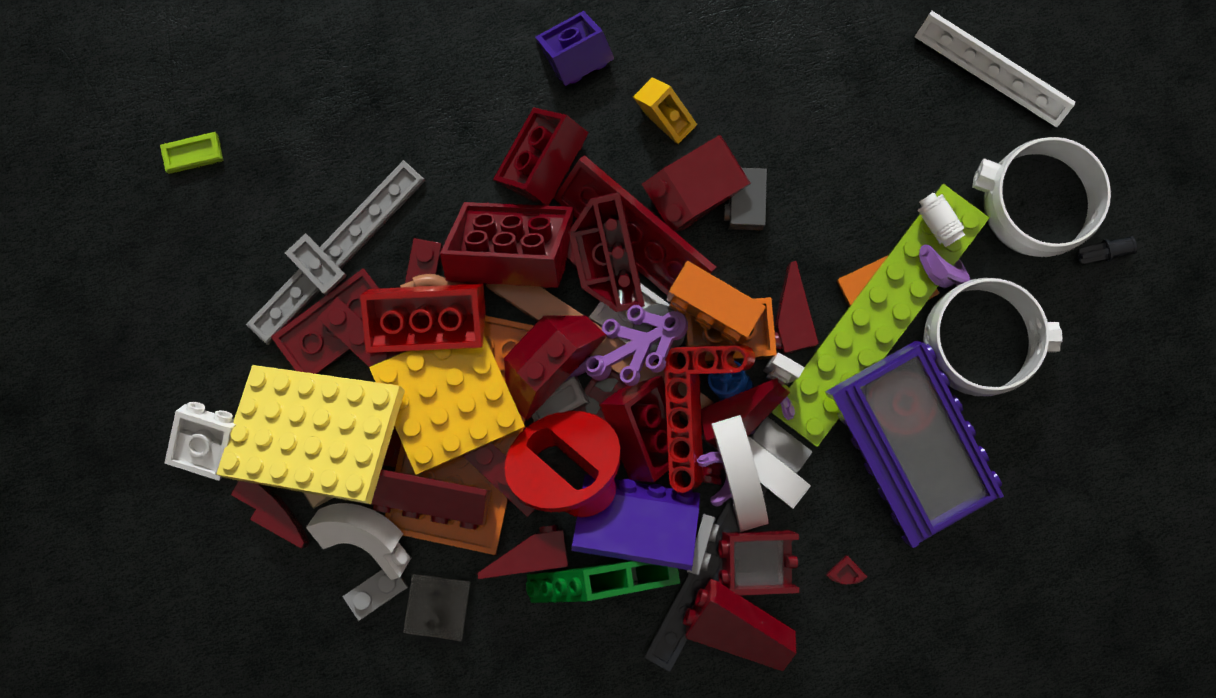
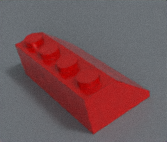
[360,283,486,353]

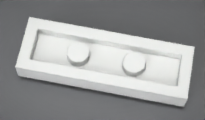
[763,352,805,385]

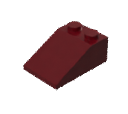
[642,135,751,232]
[477,524,569,579]

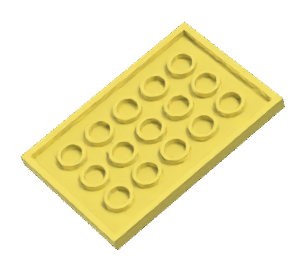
[216,365,405,504]

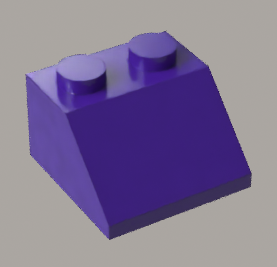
[535,11,614,86]

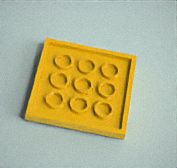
[369,336,525,476]

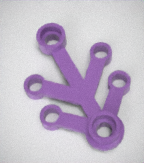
[585,305,688,386]

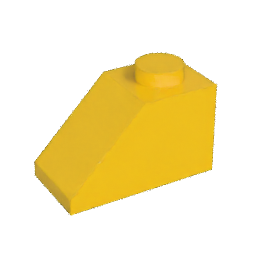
[633,77,698,144]

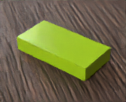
[160,132,224,174]

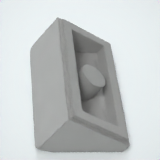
[750,416,812,474]

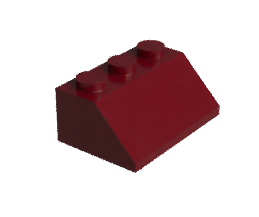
[493,107,589,206]
[600,376,690,482]

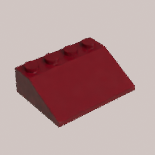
[440,202,574,288]

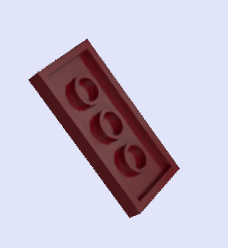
[271,268,380,374]

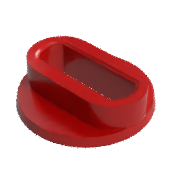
[504,411,621,517]

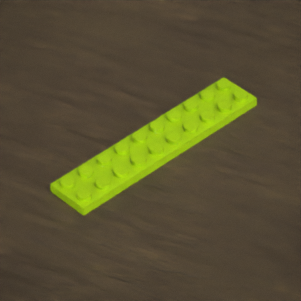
[771,184,990,447]

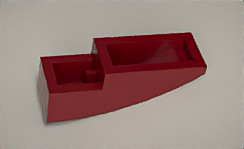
[231,481,310,548]

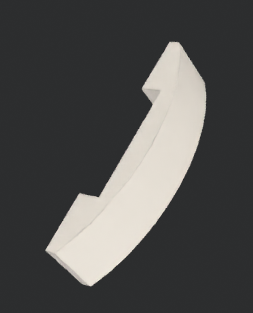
[711,415,769,532]
[702,434,811,509]

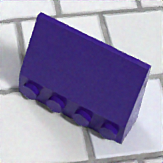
[571,474,700,571]

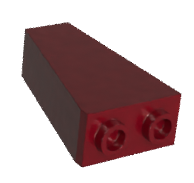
[683,579,796,671]

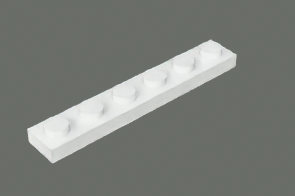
[915,11,1075,127]

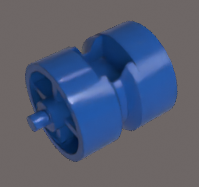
[708,360,755,401]

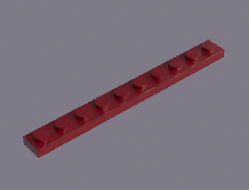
[317,297,535,517]

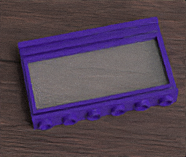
[825,341,1004,548]

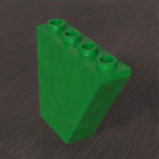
[526,559,680,603]

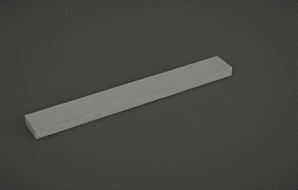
[246,160,425,345]

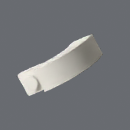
[306,503,411,580]

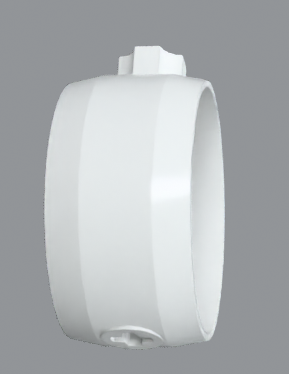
[972,137,1111,257]
[923,278,1062,396]

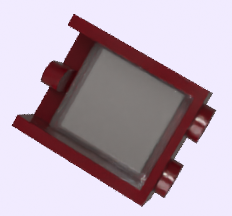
[718,530,799,595]

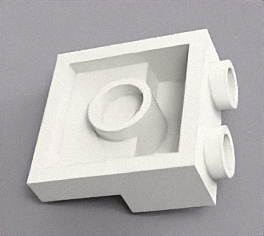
[165,402,236,481]

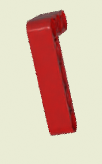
[664,344,756,493]

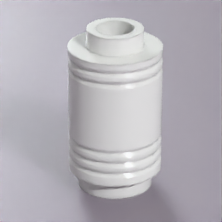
[918,193,965,247]

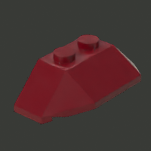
[569,192,645,312]
[504,315,607,420]

